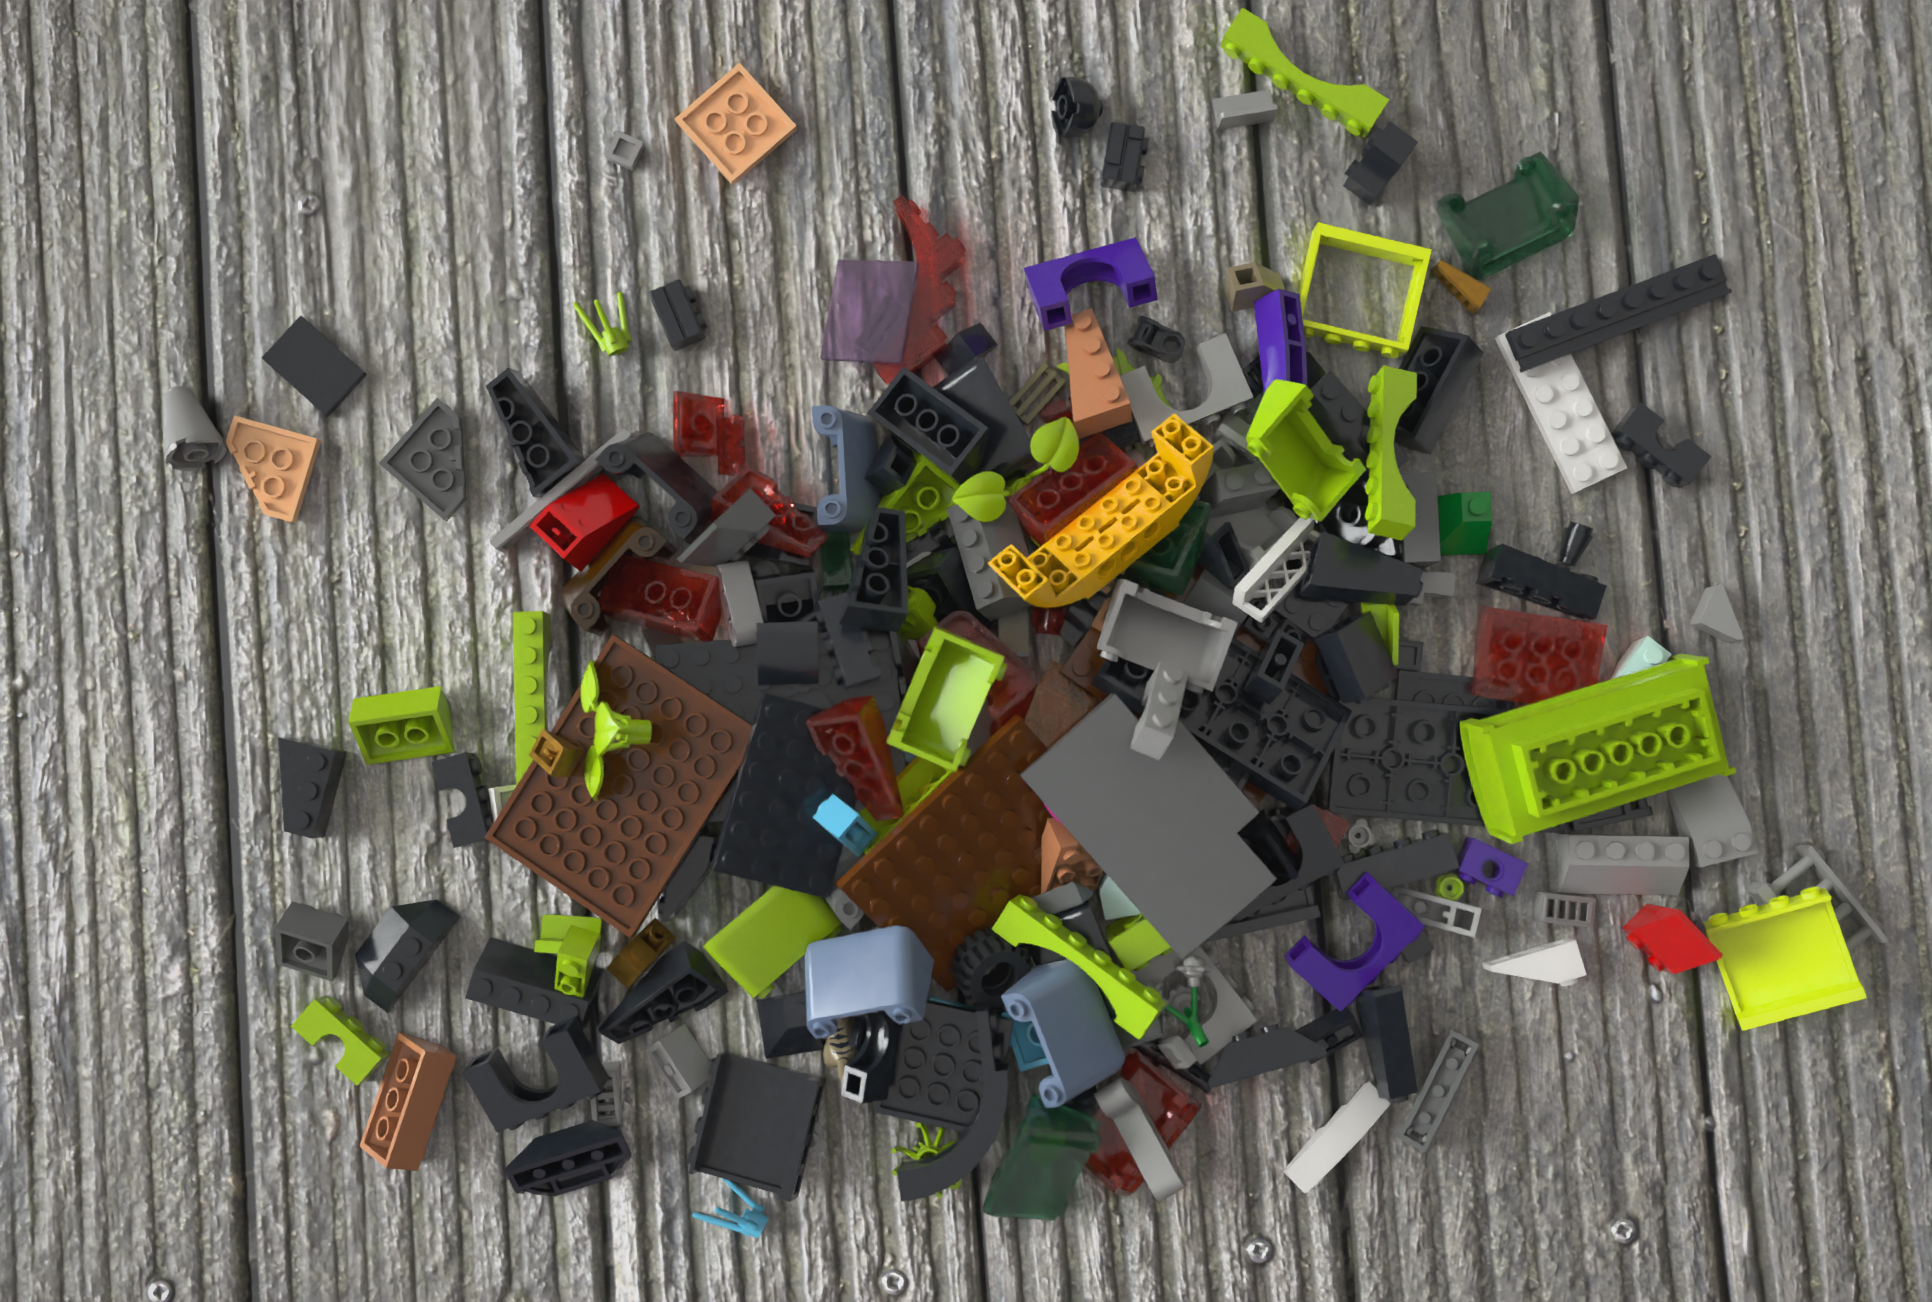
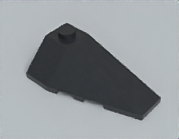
[598,941,728,1044]

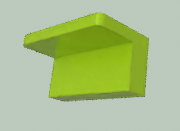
[1361,602,1399,666]
[534,914,602,954]

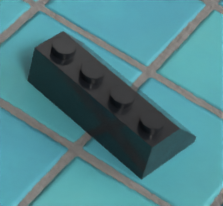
[1394,326,1484,455]
[867,366,990,485]
[465,937,604,1029]

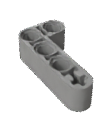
[1095,1077,1187,1202]

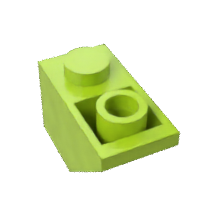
[554,925,600,998]

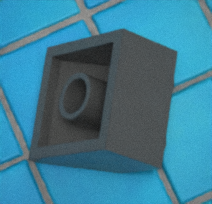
[275,901,349,982]

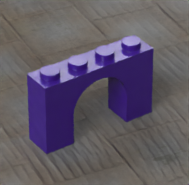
[1024,237,1158,331]
[1284,871,1425,1012]

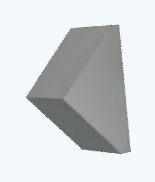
[1689,583,1744,643]

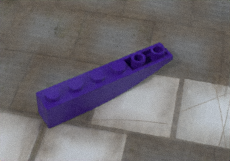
[1254,289,1307,393]

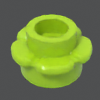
[1435,873,1464,902]

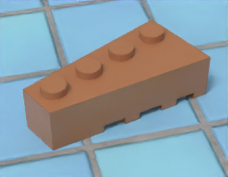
[1065,308,1132,439]

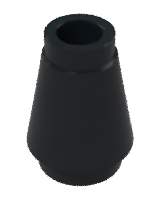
[1558,521,1593,567]

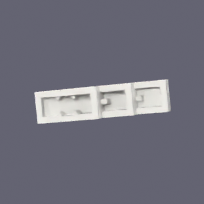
[1283,1082,1391,1193]

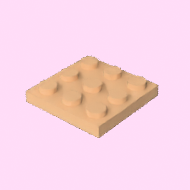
[675,63,798,185]

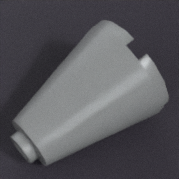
[163,386,227,471]

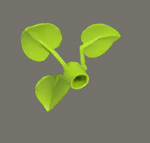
[952,417,1079,547]
[580,660,652,801]

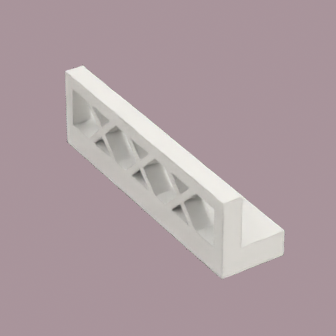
[1232,517,1321,623]

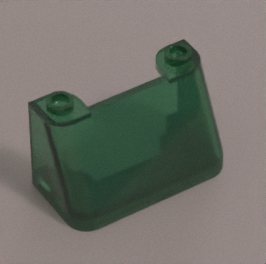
[1437,151,1579,280]
[982,1093,1102,1221]

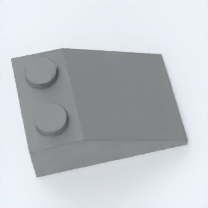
[1667,775,1758,867]

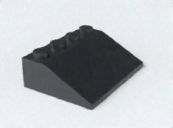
[1308,371,1410,476]

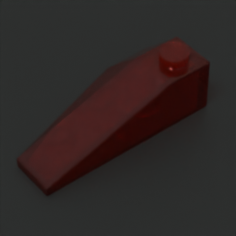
[711,465,828,557]

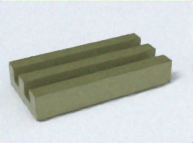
[1009,362,1066,426]

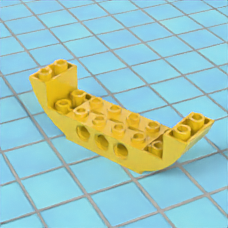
[988,414,1214,608]

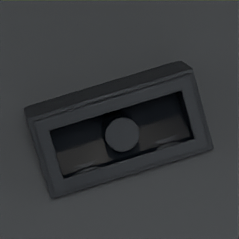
[1295,1006,1363,1064]

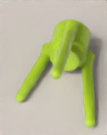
[573,292,632,356]

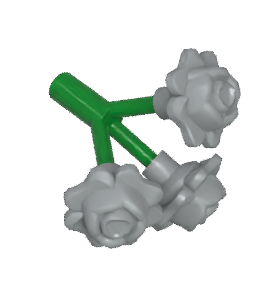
[1145,956,1212,1047]

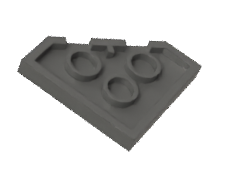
[379,398,467,521]

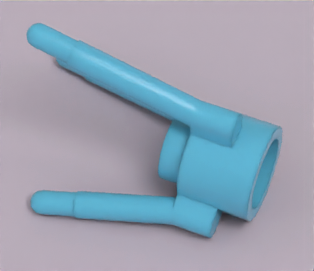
[693,1178,769,1239]

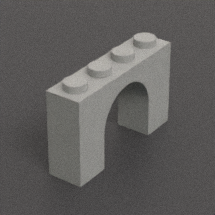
[1120,333,1253,448]
[1130,945,1258,1065]

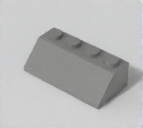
[1558,834,1689,895]

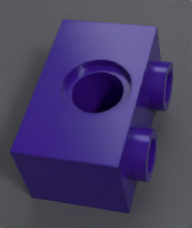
[1454,837,1528,898]

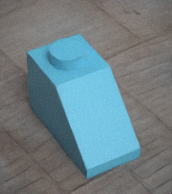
[813,794,878,857]

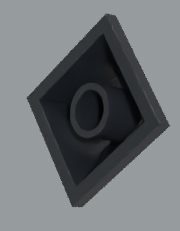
[756,991,824,1059]

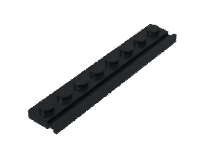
[1505,254,1732,373]

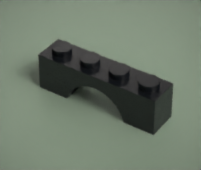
[841,1010,899,1104]

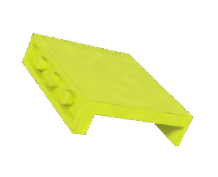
[1702,887,1867,1031]

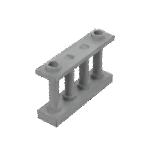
[1744,844,1889,953]

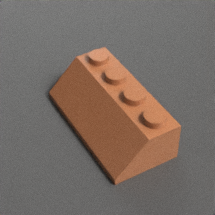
[360,1032,457,1171]

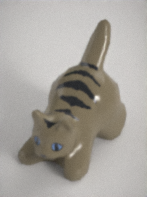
[823,1015,858,1082]

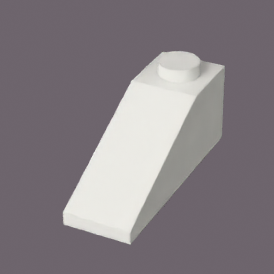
[1482,938,1587,986]

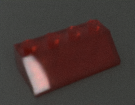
[1007,432,1138,546]
[598,555,721,642]

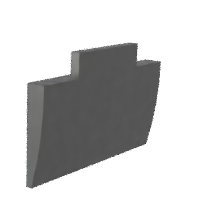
[1020,693,1276,959]

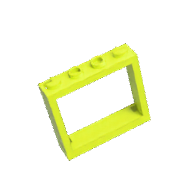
[1298,222,1432,359]

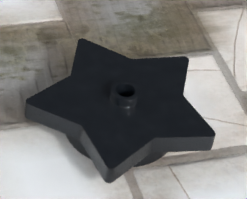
[1315,457,1409,556]

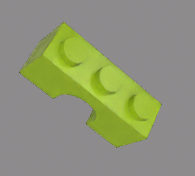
[291,996,390,1086]

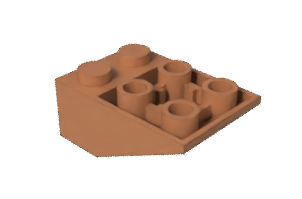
[1041,818,1104,894]

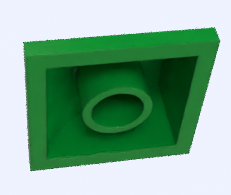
[1437,492,1492,556]

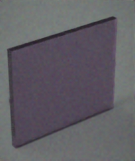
[820,260,919,364]

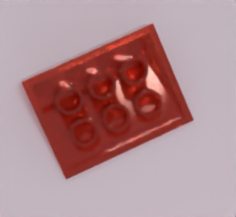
[1472,605,1608,704]

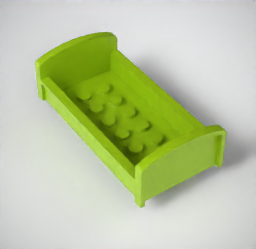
[1460,653,1736,844]

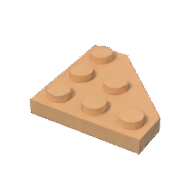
[225,415,321,524]

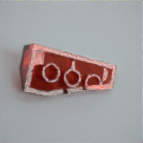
[806,695,905,821]

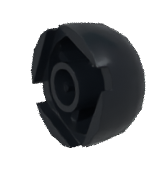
[1051,77,1103,137]

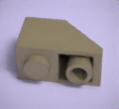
[1224,262,1285,312]

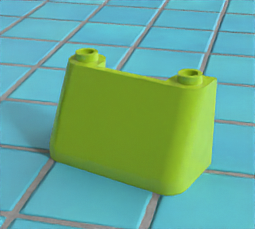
[1246,379,1366,522]
[887,625,1007,772]
[703,886,843,999]

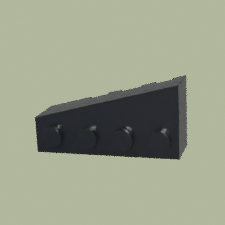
[486,368,586,499]
[839,507,908,632]
[1475,543,1607,621]

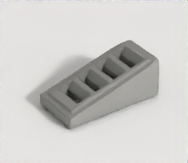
[1533,891,1596,928]
[590,1061,623,1127]

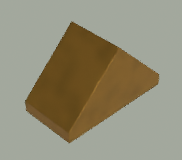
[529,729,584,777]

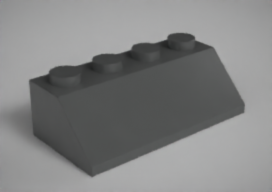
[947,496,1030,622]

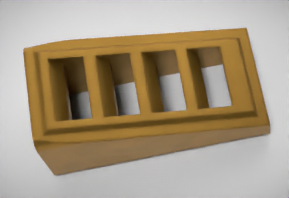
[1431,260,1491,314]

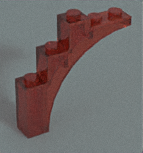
[873,195,966,386]

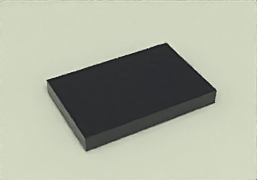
[261,315,367,417]

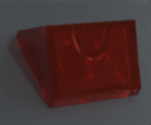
[673,391,724,457]

